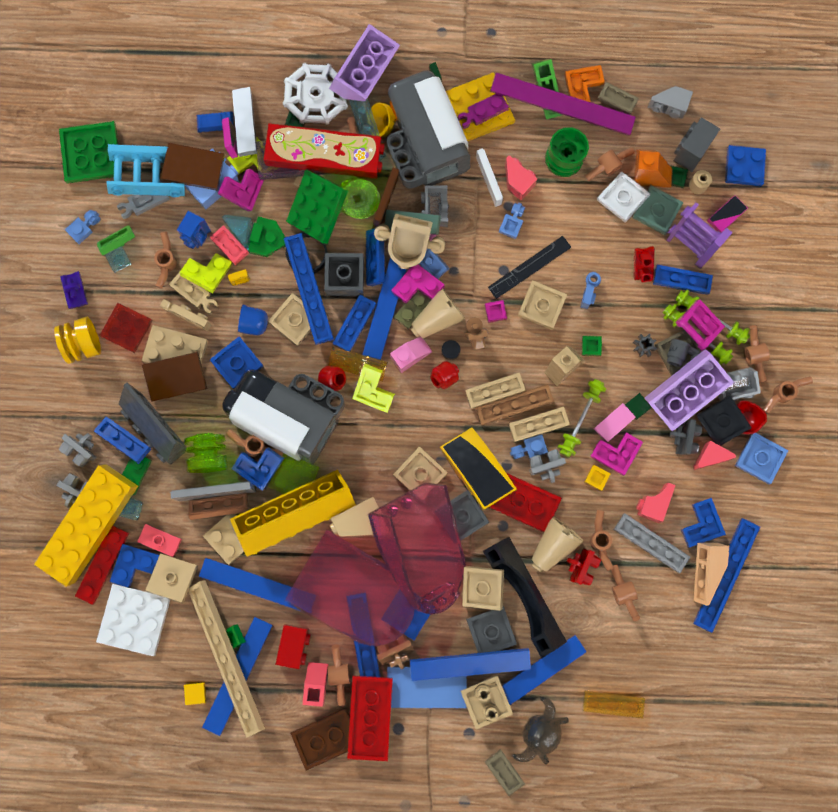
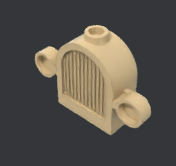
[374,214,445,269]

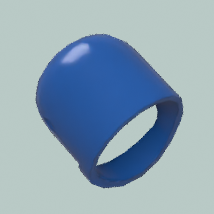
[238,305,268,336]

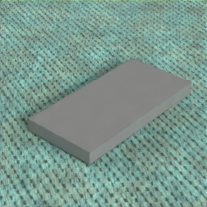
[170,481,256,501]

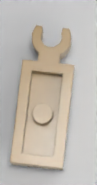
[169,272,219,315]
[160,299,211,331]

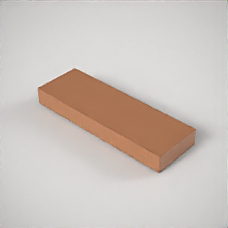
[189,493,248,520]

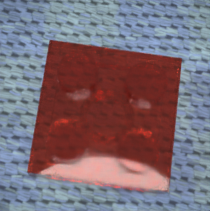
[99,303,153,354]

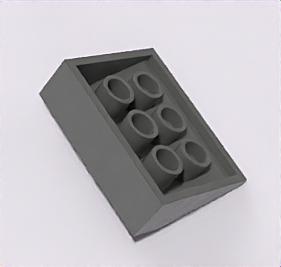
[119,383,189,464]

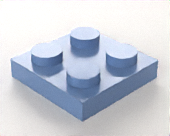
[735,433,789,485]

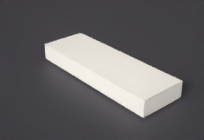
[476,148,503,207]

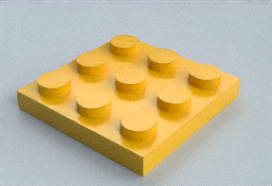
[446,72,515,141]

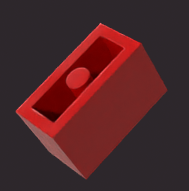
[275,624,311,669]

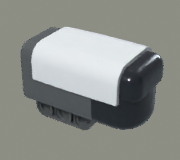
[222,369,345,465]

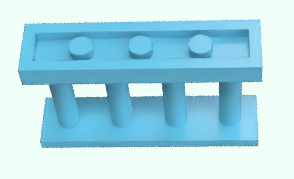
[107,144,185,197]

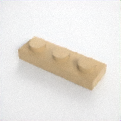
[465,372,526,409]
[509,407,570,443]

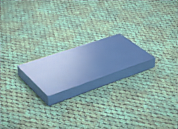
[387,667,467,708]

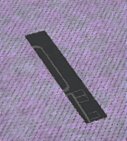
[488,236,571,299]

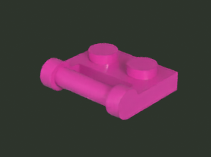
[675,299,725,351]

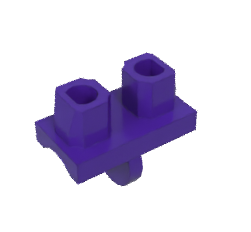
[60,271,88,309]

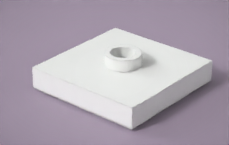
[597,171,650,223]

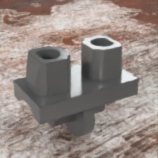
[670,419,702,455]

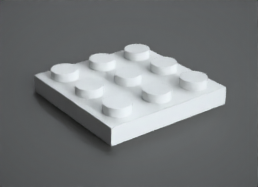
[96,584,170,656]

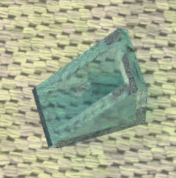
[222,215,254,250]

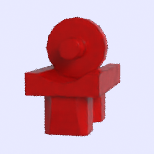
[633,246,655,282]
[566,549,601,585]

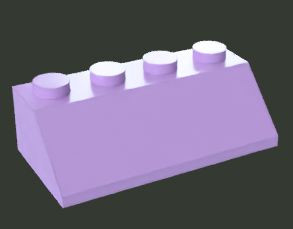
[329,24,400,101]
[645,349,734,432]

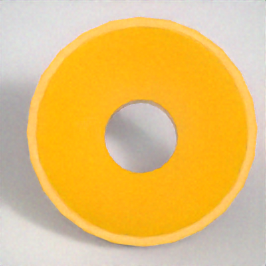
[368,102,396,137]

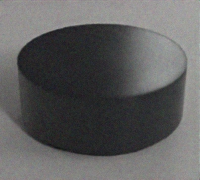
[441,340,461,360]

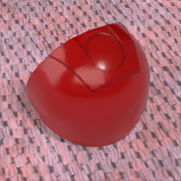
[737,401,767,434]

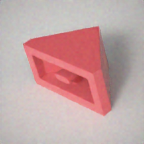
[693,441,736,470]

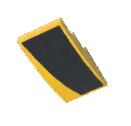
[440,428,517,510]

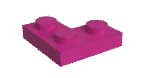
[218,169,265,211]
[391,264,445,304]
[590,432,643,476]

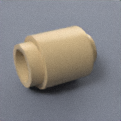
[689,170,712,194]

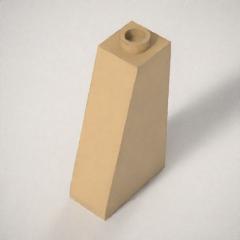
[544,346,585,386]

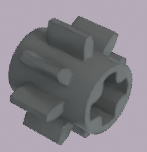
[633,334,657,357]

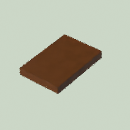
[161,143,225,191]
[372,167,399,229]
[142,352,208,402]
[290,708,350,771]

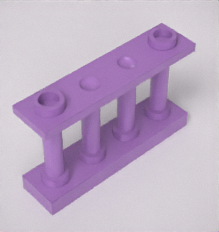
[666,203,732,269]

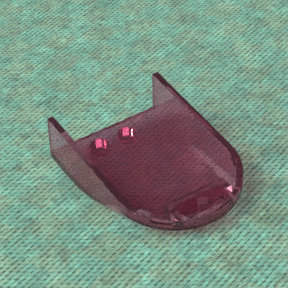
[368,482,466,614]
[284,530,415,646]

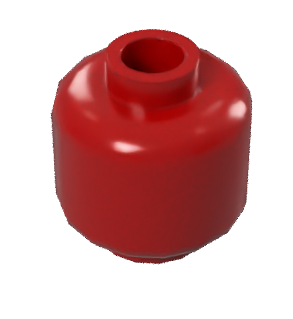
[430,361,459,390]
[318,366,346,391]

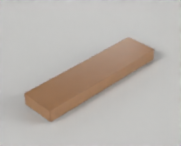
[475,384,554,426]

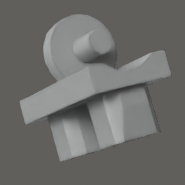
[59,433,97,467]
[529,449,566,484]
[56,473,87,508]

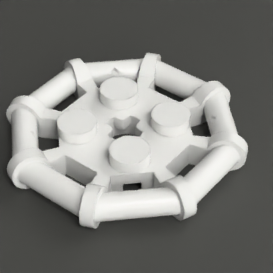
[283,63,348,125]

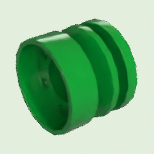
[545,127,589,177]

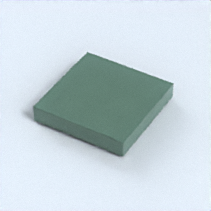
[632,185,684,235]

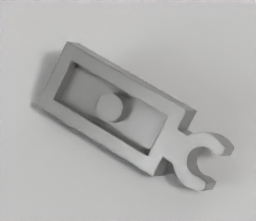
[117,181,170,219]

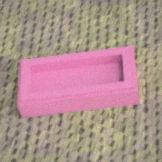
[594,403,636,443]

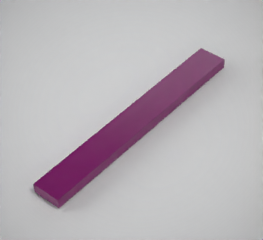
[490,72,636,136]

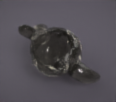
[512,697,569,764]

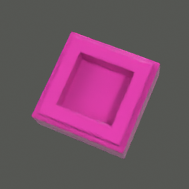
[485,300,507,323]

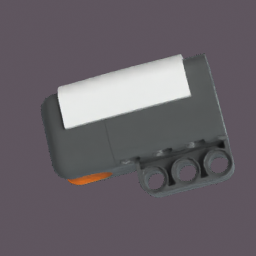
[387,70,470,189]

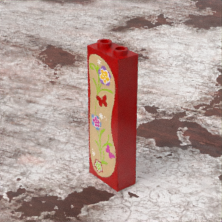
[264,123,385,179]

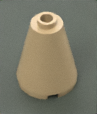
[411,289,465,339]
[531,517,583,572]

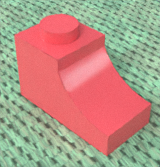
[636,483,675,523]

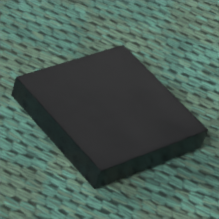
[697,395,752,446]

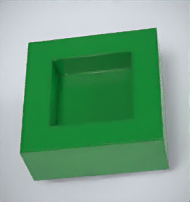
[581,336,602,357]
[226,624,246,649]

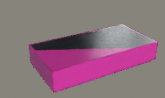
[222,117,238,159]
[707,195,748,233]

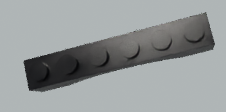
[483,537,567,657]

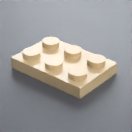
[142,325,208,364]

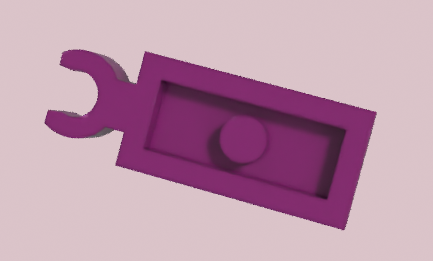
[458,94,509,129]

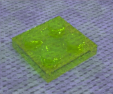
[268,454,320,494]

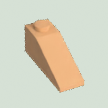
[693,542,729,605]

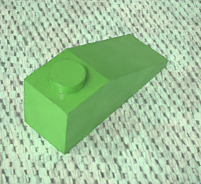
[532,59,562,120]

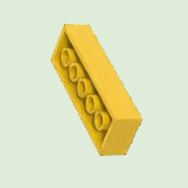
[34,464,138,587]
[230,469,356,557]

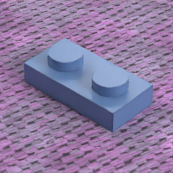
[419,249,450,279]

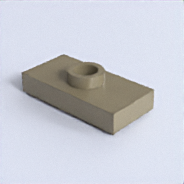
[597,82,639,115]
[485,749,525,796]

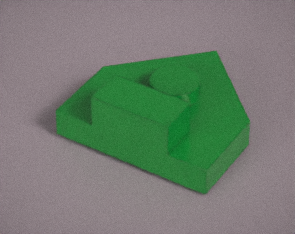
[248,216,286,257]

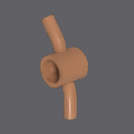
[585,147,635,181]
[154,232,177,289]
[744,325,770,383]
[763,376,813,415]
[225,429,283,458]
[590,510,614,571]
[611,564,640,621]
[328,644,350,706]

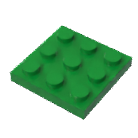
[59,121,118,184]
[286,169,348,244]

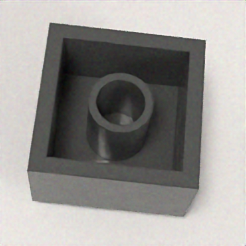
[673,117,720,172]
[324,253,364,296]

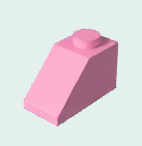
[390,337,432,373]

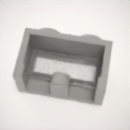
[421,185,448,227]
[718,367,761,401]

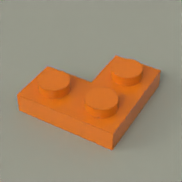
[564,65,605,102]

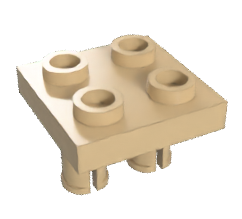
[461,675,513,730]

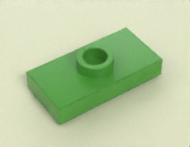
[96,225,135,256]

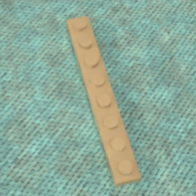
[188,580,265,738]

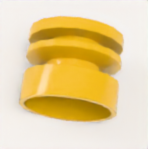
[54,316,101,364]

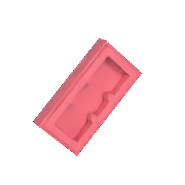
[210,225,249,266]
[137,524,182,557]

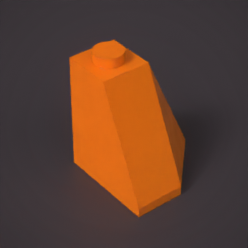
[634,149,673,188]

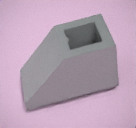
[647,86,693,119]

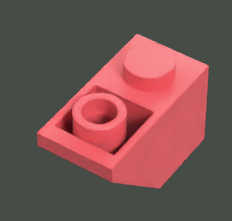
[505,156,537,201]
[303,662,328,707]

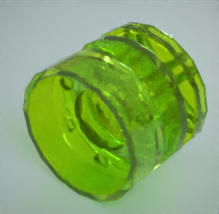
[340,178,380,219]
[184,433,228,473]

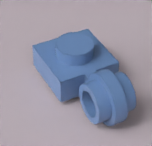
[499,203,525,239]
[65,210,100,244]
[580,272,601,309]
[510,434,548,459]

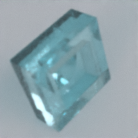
[105,246,131,272]

